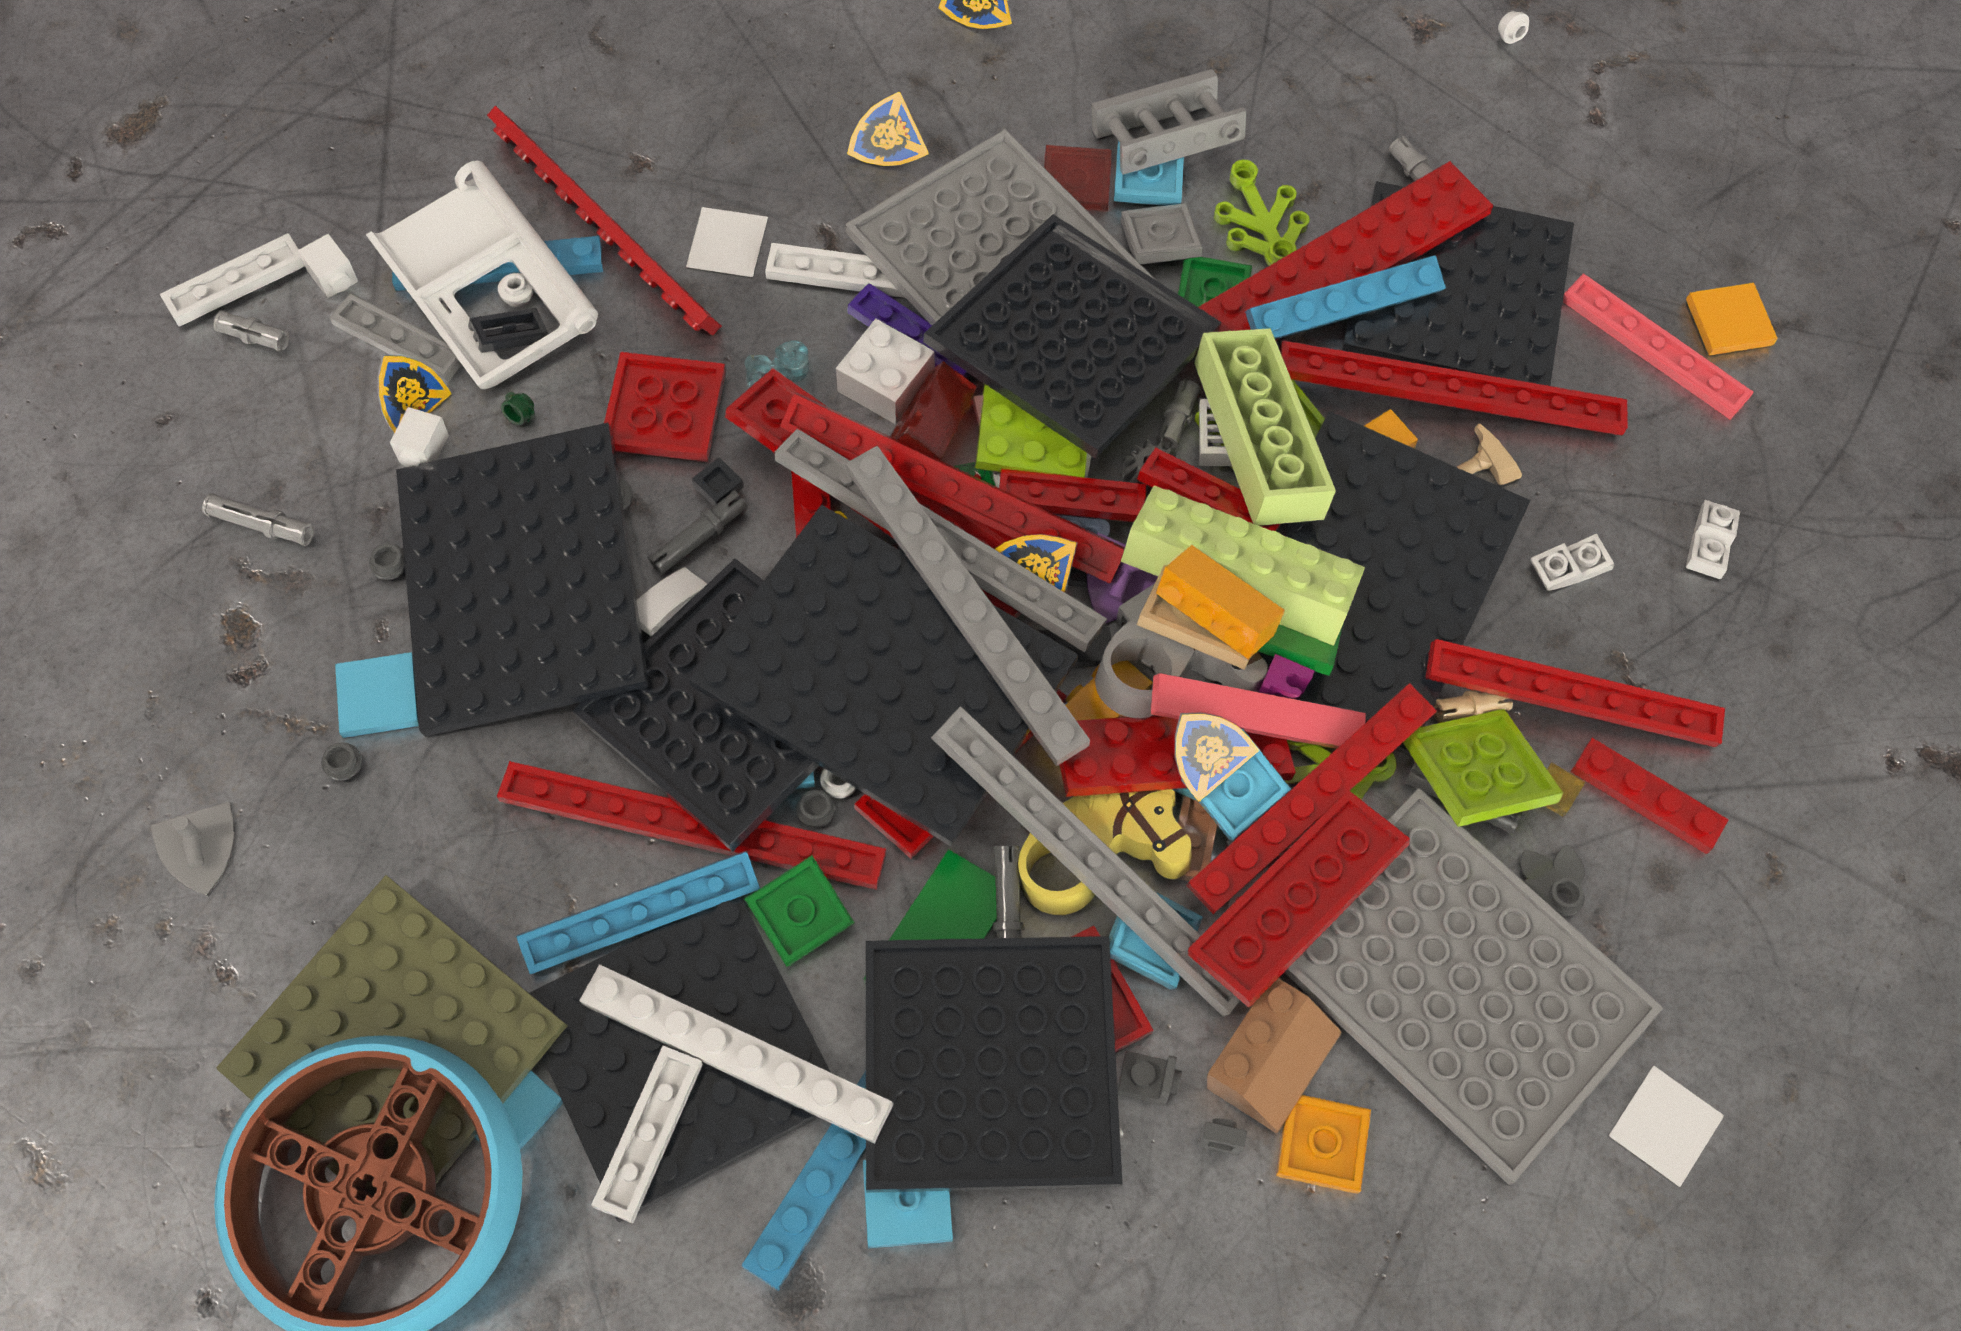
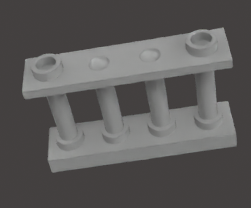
[1091,69,1246,175]

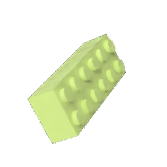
[1194,329,1336,526]
[1121,485,1365,646]

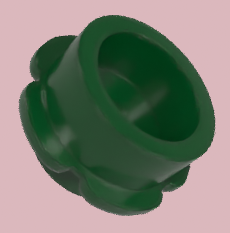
[501,392,535,425]

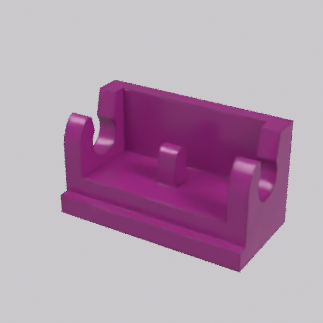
[1258,654,1314,700]

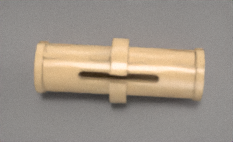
[1434,690,1513,723]

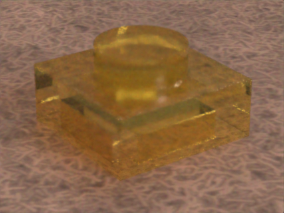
[1546,762,1585,817]

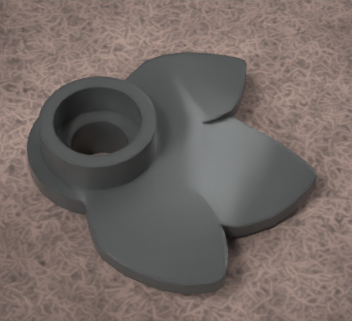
[1520,845,1585,916]

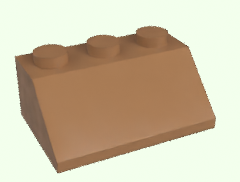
[1207,978,1341,1133]

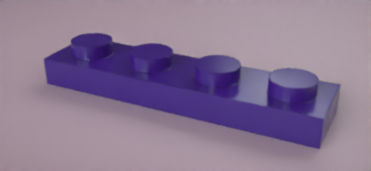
[847,283,970,387]

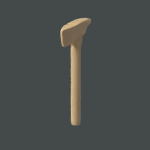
[1457,424,1522,485]

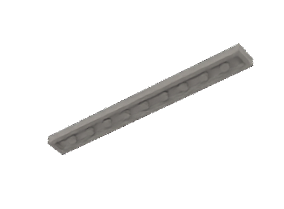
[775,429,1107,652]
[845,446,1090,766]
[931,706,1240,1016]

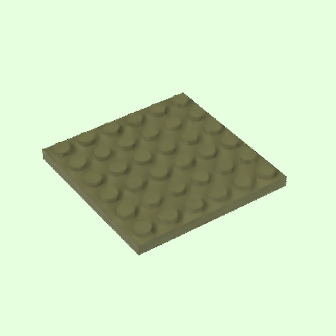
[216,875,568,1218]

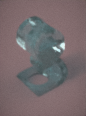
[745,341,809,388]

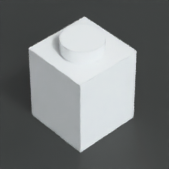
[297,234,358,298]
[390,407,449,467]

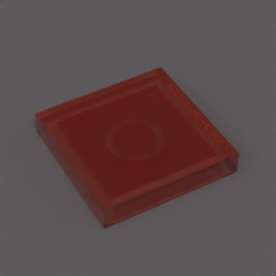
[1044,145,1112,211]

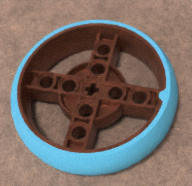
[214,1035,523,1331]

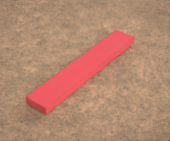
[1563,273,1754,420]
[1151,673,1366,749]

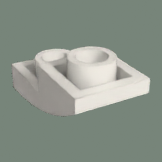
[1686,500,1740,579]
[1530,534,1614,591]
[637,567,707,636]

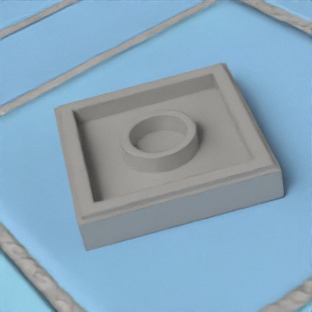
[1121,203,1202,264]

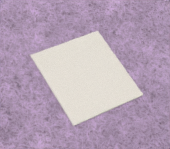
[686,207,768,277]
[1609,1065,1724,1187]

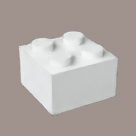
[836,318,935,424]

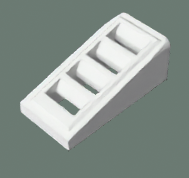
[1199,399,1232,466]

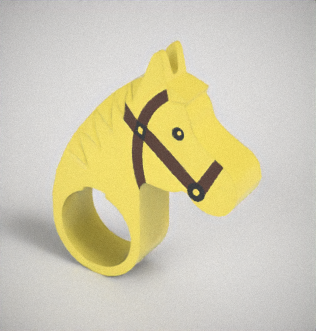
[1018,789,1192,915]

